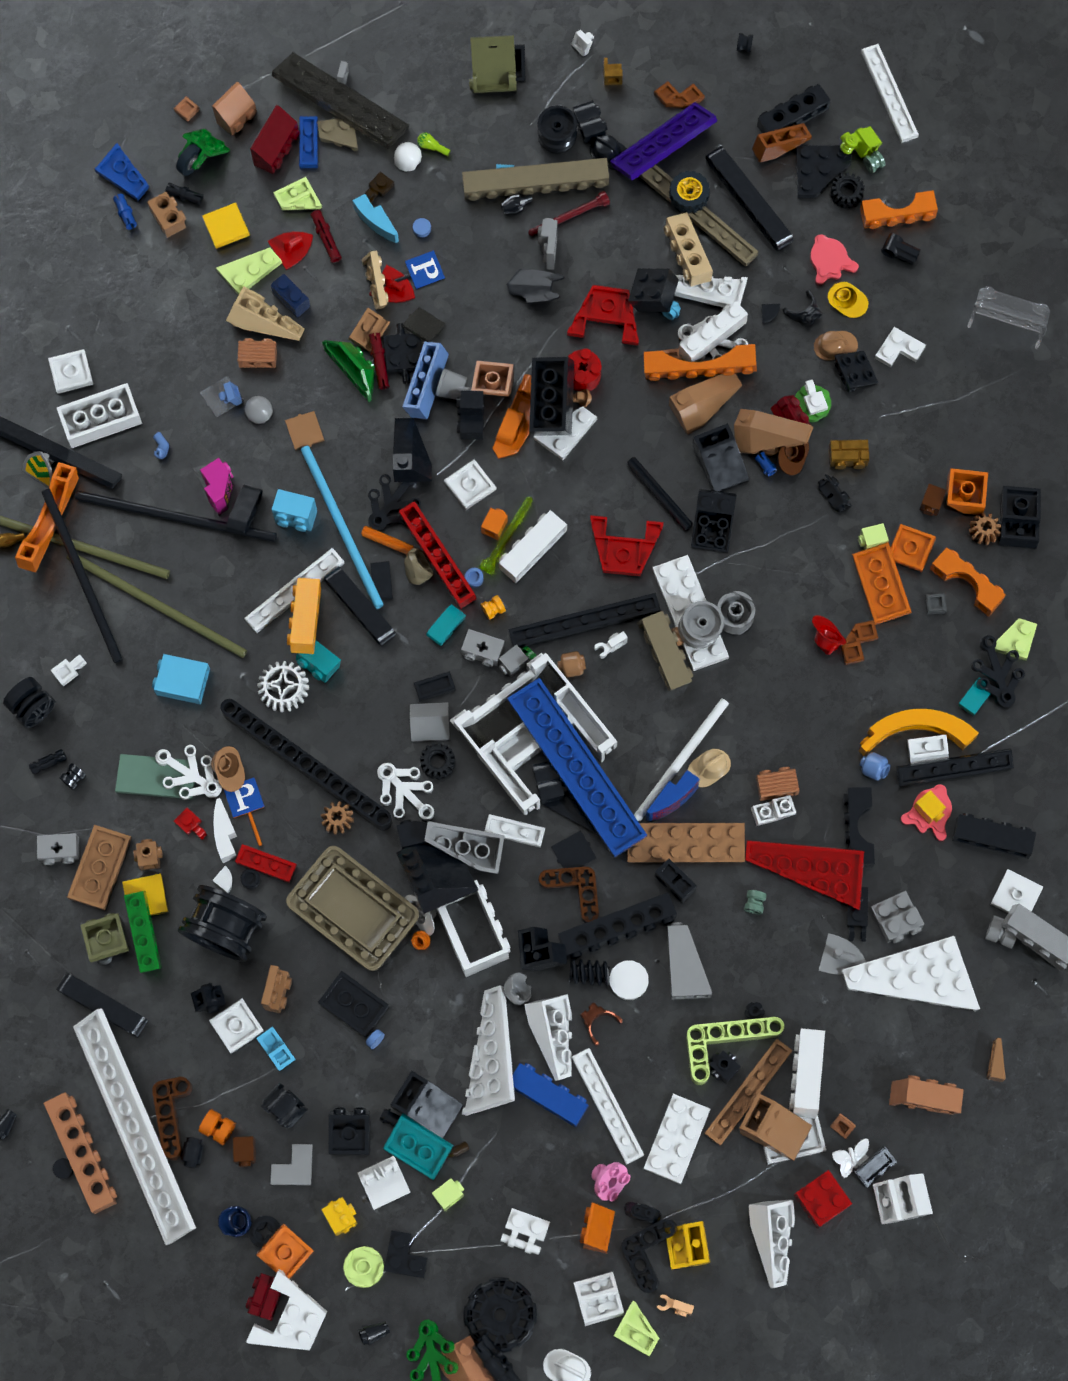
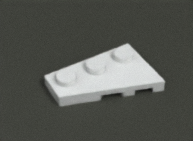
[533,406,597,461]

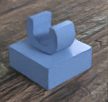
[218,382,243,406]

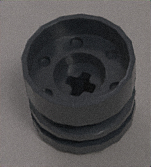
[3,677,56,728]

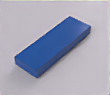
[299,116,318,168]

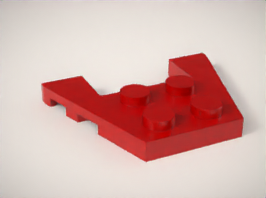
[567,285,639,346]
[590,515,664,576]

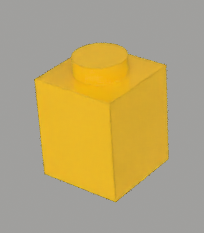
[914,790,946,824]

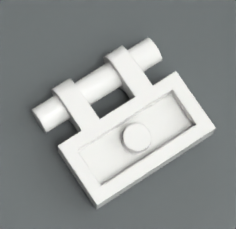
[501,1208,550,1255]

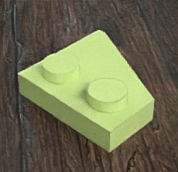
[995,618,1037,661]

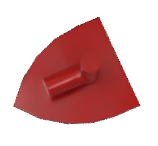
[268,232,313,270]
[369,265,415,303]

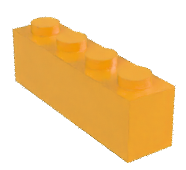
[287,578,321,654]

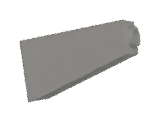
[667,922,712,1000]

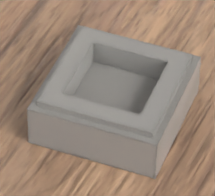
[337,61,349,87]

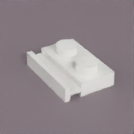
[907,735,949,764]

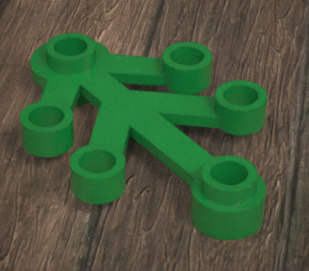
[406,1319,458,1381]

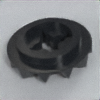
[249,1215,281,1248]

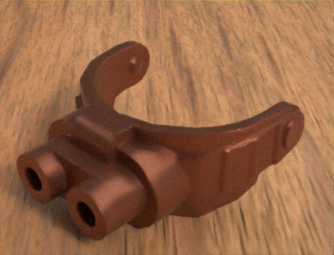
[580,1002,623,1046]

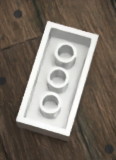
[56,383,142,448]
[789,1028,825,1119]

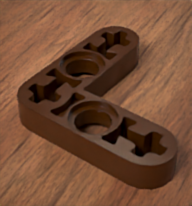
[538,867,599,923]

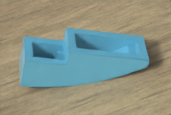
[352,194,399,243]

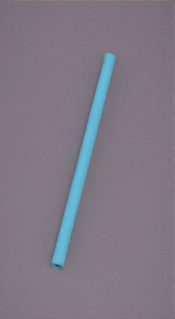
[301,446,384,609]

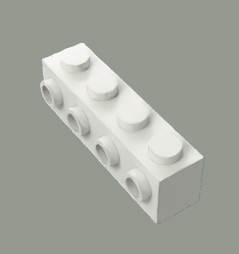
[679,301,748,362]
[499,510,567,583]

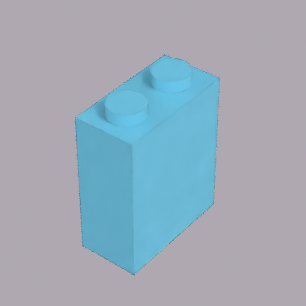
[152,654,210,705]

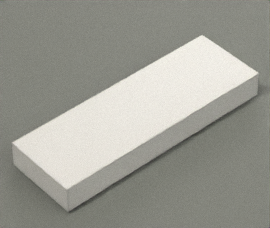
[484,814,545,848]

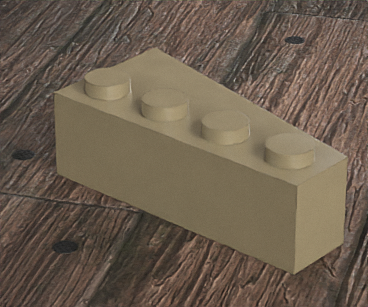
[637,611,693,691]

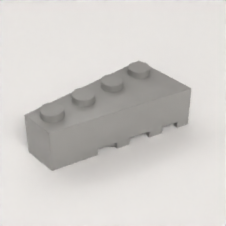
[1001,904,1068,971]

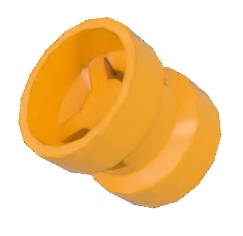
[480,595,506,620]

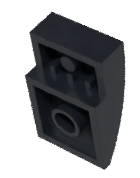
[999,486,1041,549]

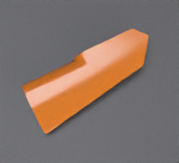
[492,374,531,459]

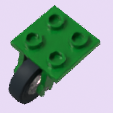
[176,129,230,176]

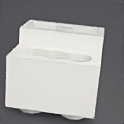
[873,1173,933,1224]

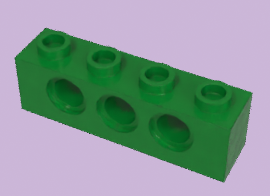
[124,891,162,973]

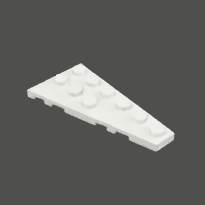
[462,985,515,1116]

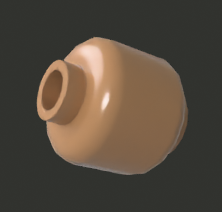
[557,651,586,678]

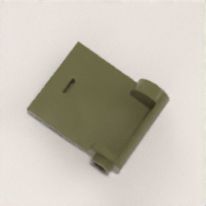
[469,35,517,93]

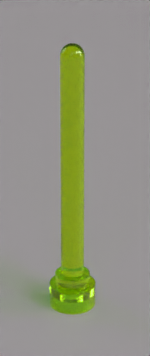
[479,496,533,574]

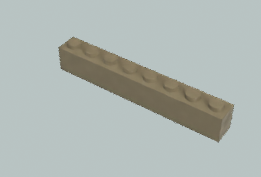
[462,158,609,201]

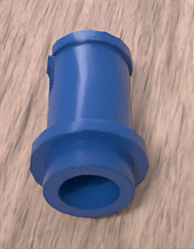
[755,452,777,476]

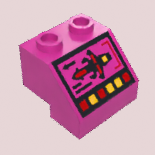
[200,458,233,515]

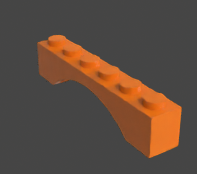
[644,344,757,381]
[15,462,79,573]

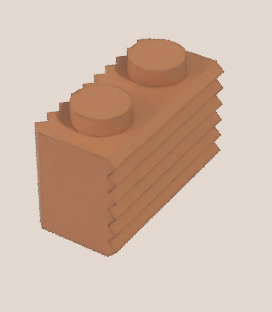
[238,338,277,368]
[756,767,799,801]

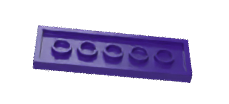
[610,102,717,180]

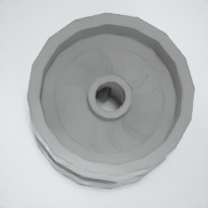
[678,601,724,649]

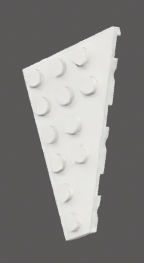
[842,936,980,1011]

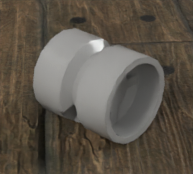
[985,915,1017,949]

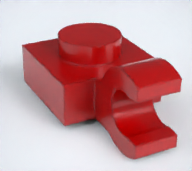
[174,808,207,840]

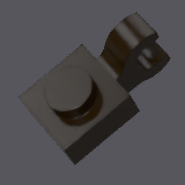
[365,172,394,203]

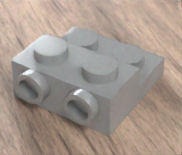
[538,218,558,270]
[870,891,924,943]

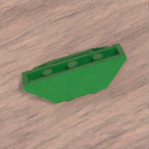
[322,340,375,403]

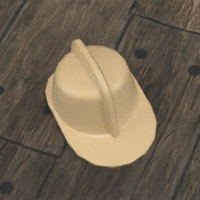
[688,749,731,787]

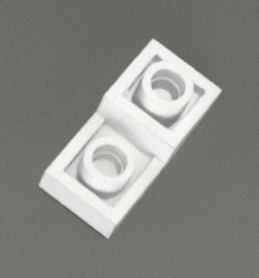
[751,795,796,826]

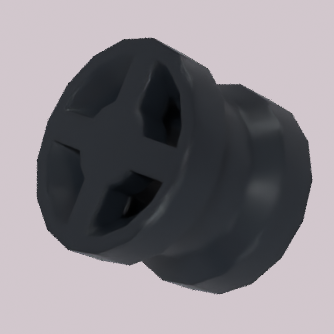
[736,33,753,53]

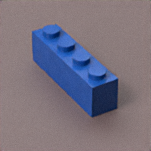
[513,1063,588,1128]

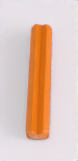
[361,526,414,555]

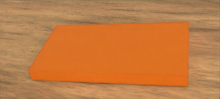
[852,542,912,625]

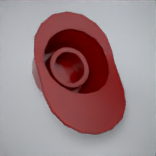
[812,615,846,655]

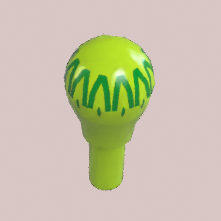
[417,132,451,156]

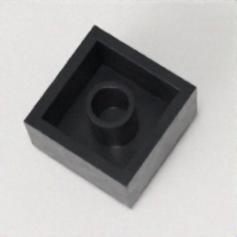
[628,268,679,312]

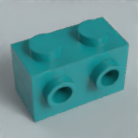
[296,640,341,683]

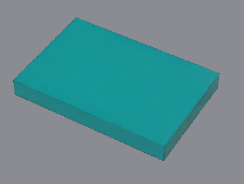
[383,1114,454,1180]

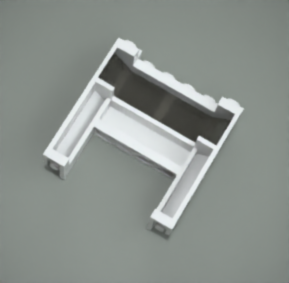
[450,653,617,815]

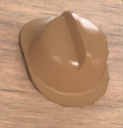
[814,331,858,360]
[211,746,245,792]

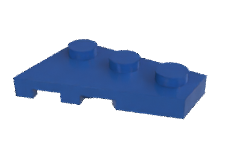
[95,143,149,201]

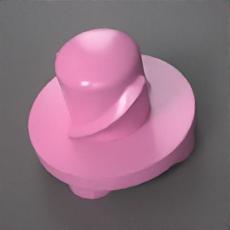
[591,1162,630,1202]

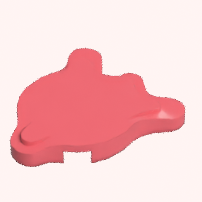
[810,234,859,285]
[900,784,952,841]

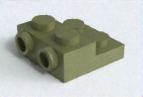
[80,913,129,962]

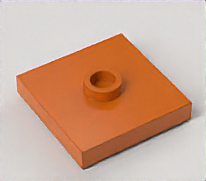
[891,524,936,572]
[256,1223,314,1279]

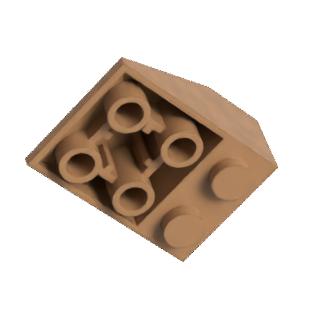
[739,1093,812,1161]

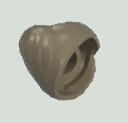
[404,548,434,585]

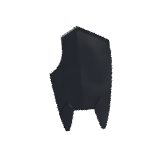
[507,269,565,303]

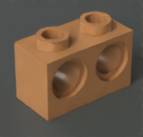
[147,192,186,238]

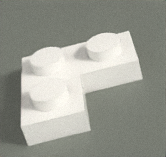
[875,327,926,368]

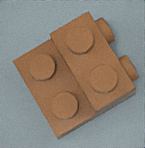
[261,965,292,1013]

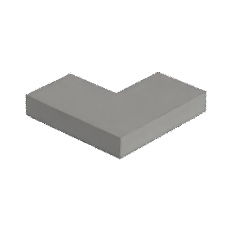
[271,1144,313,1186]

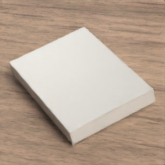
[763,1115,827,1165]

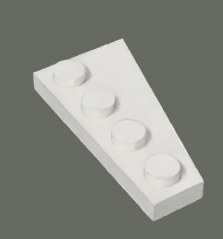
[674,275,748,308]

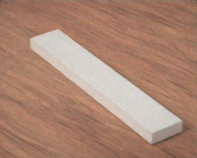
[861,44,919,143]
[244,548,345,633]
[572,1048,644,1165]

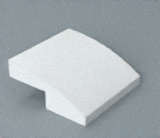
[574,1272,625,1326]

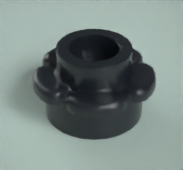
[745,1002,765,1019]

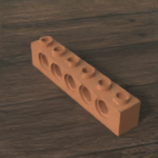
[44,1092,118,1214]

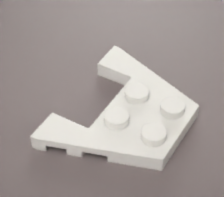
[246,1269,327,1350]

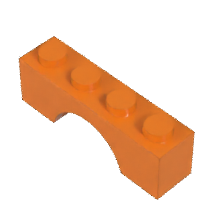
[860,190,938,229]
[930,547,1006,617]

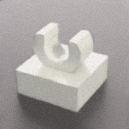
[571,30,594,56]

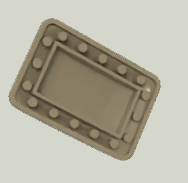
[286,846,419,971]

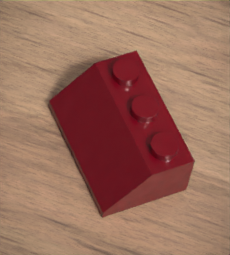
[250,105,300,174]

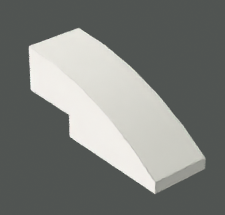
[213,798,237,863]

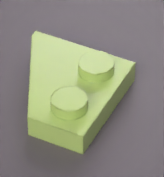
[273,177,322,210]
[614,1301,659,1357]

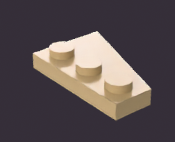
[361,251,388,309]

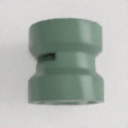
[744,890,767,914]

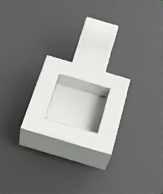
[804,379,828,415]
[594,631,628,659]
[51,655,87,686]

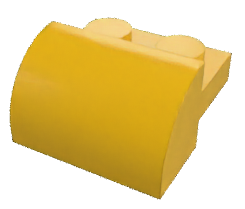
[665,1221,710,1269]

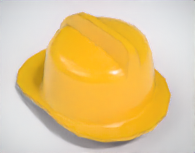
[827,282,869,318]

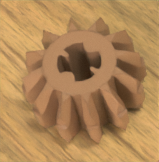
[969,512,1001,546]
[321,801,354,835]

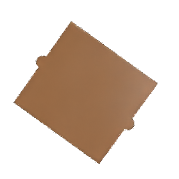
[285,411,324,450]

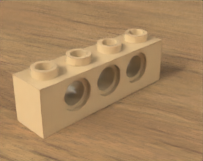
[664,212,713,287]

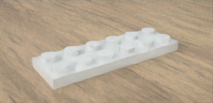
[652,555,729,671]

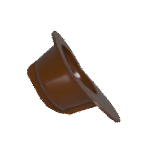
[778,443,809,475]

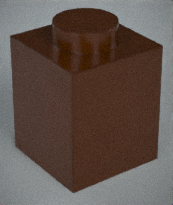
[919,484,947,516]
[233,1136,256,1167]

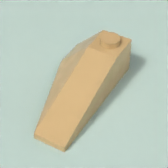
[226,286,305,341]

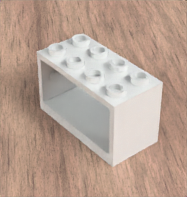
[436,880,511,977]

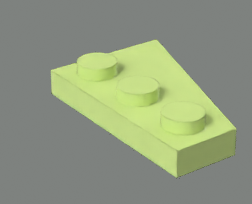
[216,247,282,295]

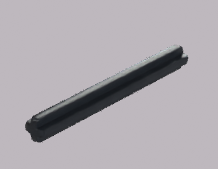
[627,457,693,530]

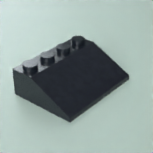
[396,845,479,914]

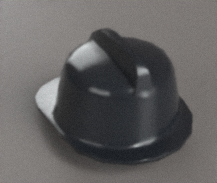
[590,135,627,170]

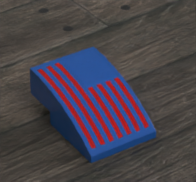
[645,770,700,823]

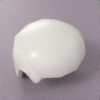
[394,142,422,172]

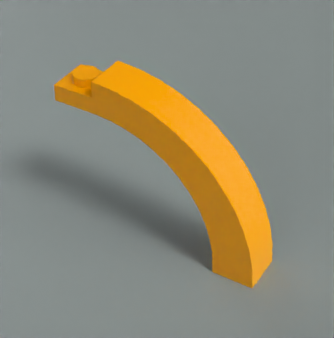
[859,709,979,756]

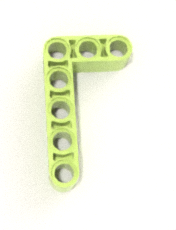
[686,1017,784,1085]

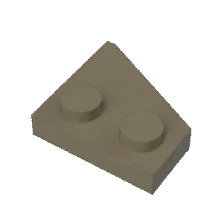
[317,116,358,151]

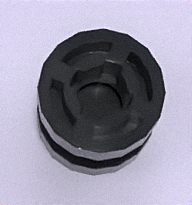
[59,763,86,790]

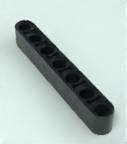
[705,146,794,251]

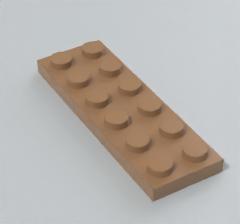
[627,823,745,862]

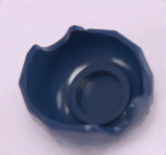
[218,1206,251,1237]

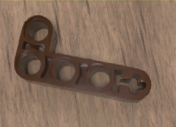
[152,1077,192,1160]

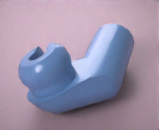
[153,432,170,459]

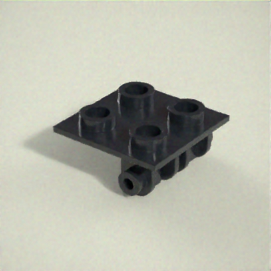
[834,351,879,393]

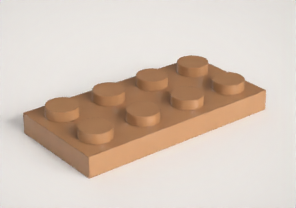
[67,825,132,911]

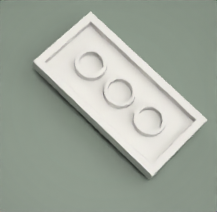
[644,1094,710,1184]

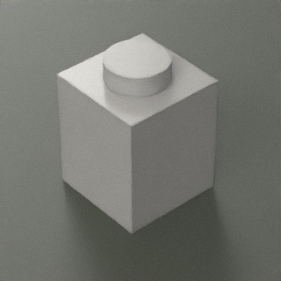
[498,645,529,678]

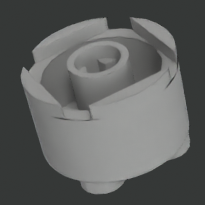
[717,591,755,635]

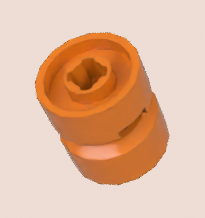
[198,1109,236,1145]

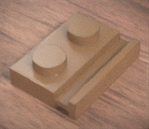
[348,308,390,353]

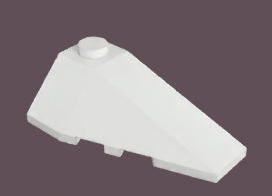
[524,994,572,1081]
[749,1200,795,1288]

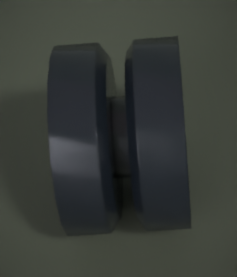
[537,105,577,153]

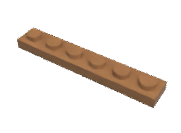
[704,1039,793,1146]

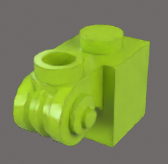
[840,126,882,158]

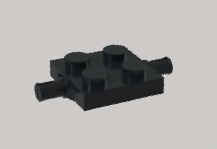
[383,323,422,384]

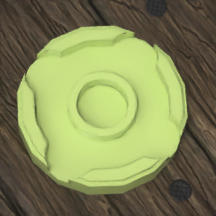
[343,1246,384,1288]

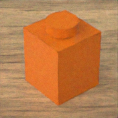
[481,508,508,540]

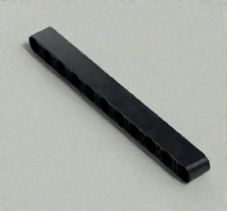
[220,699,392,830]

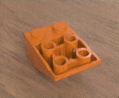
[580,1203,615,1253]

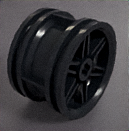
[177,885,267,962]

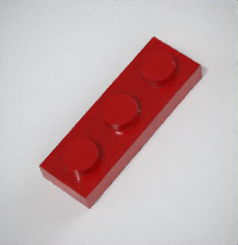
[235,844,297,883]

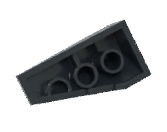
[393,418,432,482]

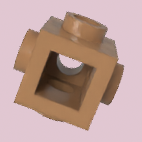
[133,839,163,871]

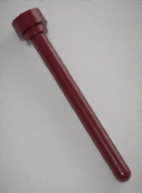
[528,191,610,236]

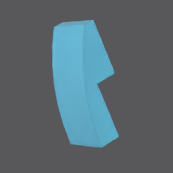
[257,1026,296,1071]

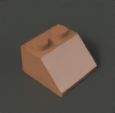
[212,81,257,136]
[471,361,514,397]

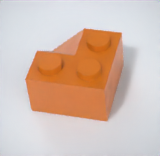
[946,468,988,515]

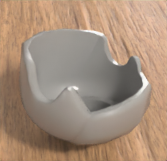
[244,396,273,424]
[504,972,532,1005]

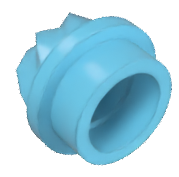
[662,301,681,320]

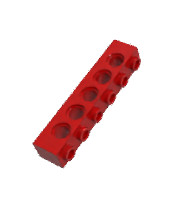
[399,501,476,609]

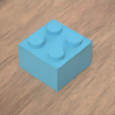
[272,489,317,532]

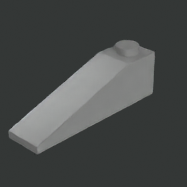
[424,821,505,874]

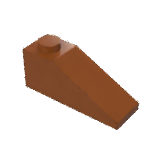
[752,123,812,162]

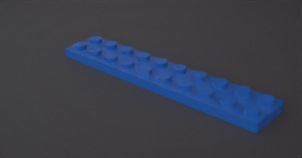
[507,678,647,858]

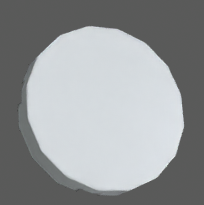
[609,961,648,1000]

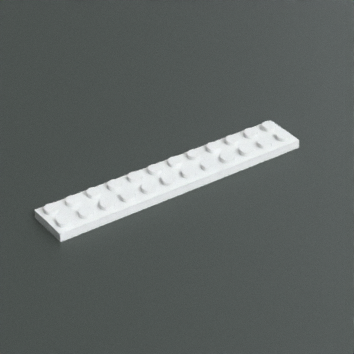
[73,1008,196,1245]

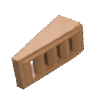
[987,1037,1006,1082]

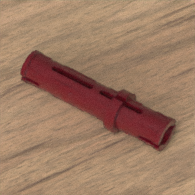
[310,210,342,263]
[369,333,390,390]

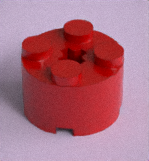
[568,348,602,391]

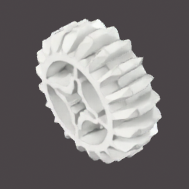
[257,661,309,713]

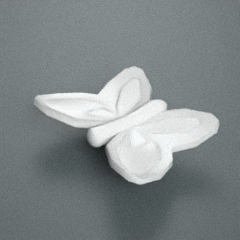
[832,1138,869,1178]

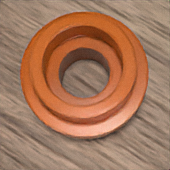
[411,930,431,950]

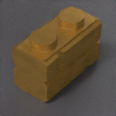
[829,440,869,470]

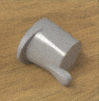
[436,368,471,400]

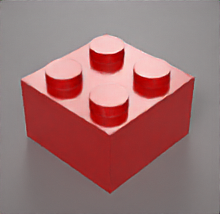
[794,1170,852,1229]

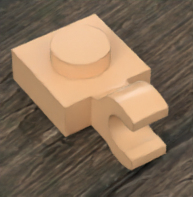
[657,1295,694,1317]

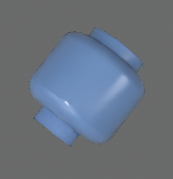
[860,752,890,781]

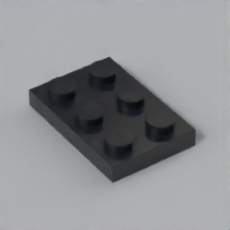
[318,971,389,1038]

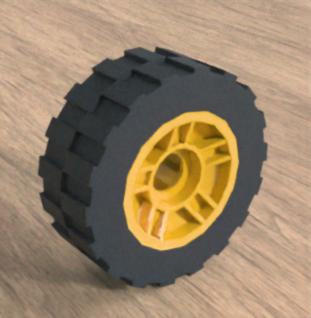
[669,171,710,214]

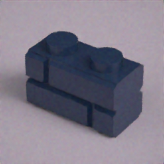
[271,274,310,318]

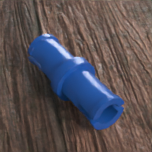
[113,193,137,230]

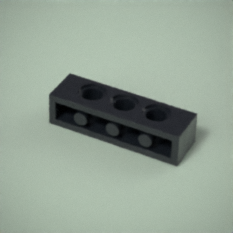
[757,84,831,133]

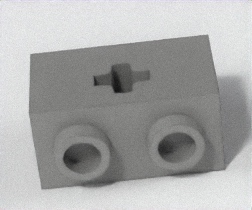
[461,629,505,667]
[37,833,80,865]

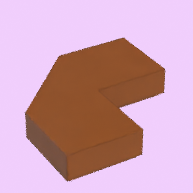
[654,81,705,109]
[841,620,878,665]

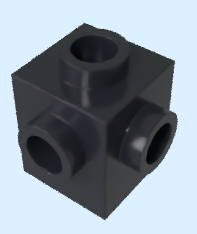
[191,983,226,1014]
[709,1050,741,1084]

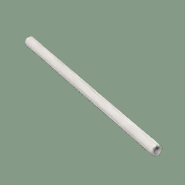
[608,698,729,851]

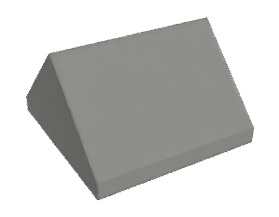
[410,702,450,742]

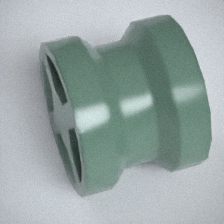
[863,150,885,173]

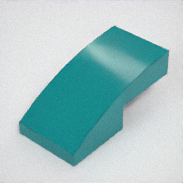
[426,604,466,646]
[958,677,991,716]

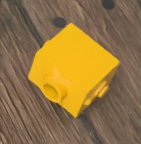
[321,1197,358,1236]

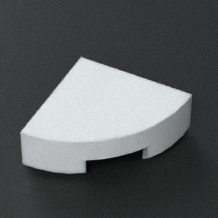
[213,866,232,893]

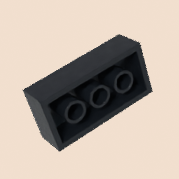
[529,357,574,436]

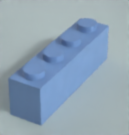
[403,342,449,419]

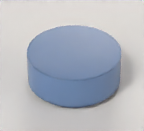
[413,218,431,238]
[464,568,484,588]
[366,1029,385,1049]

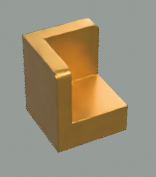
[604,58,623,85]

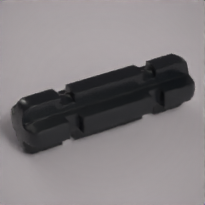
[29,749,66,774]

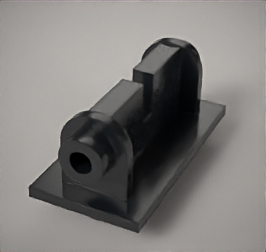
[818,474,852,512]

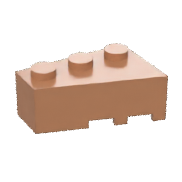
[889,1075,964,1115]

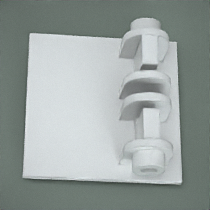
[358,1156,411,1210]

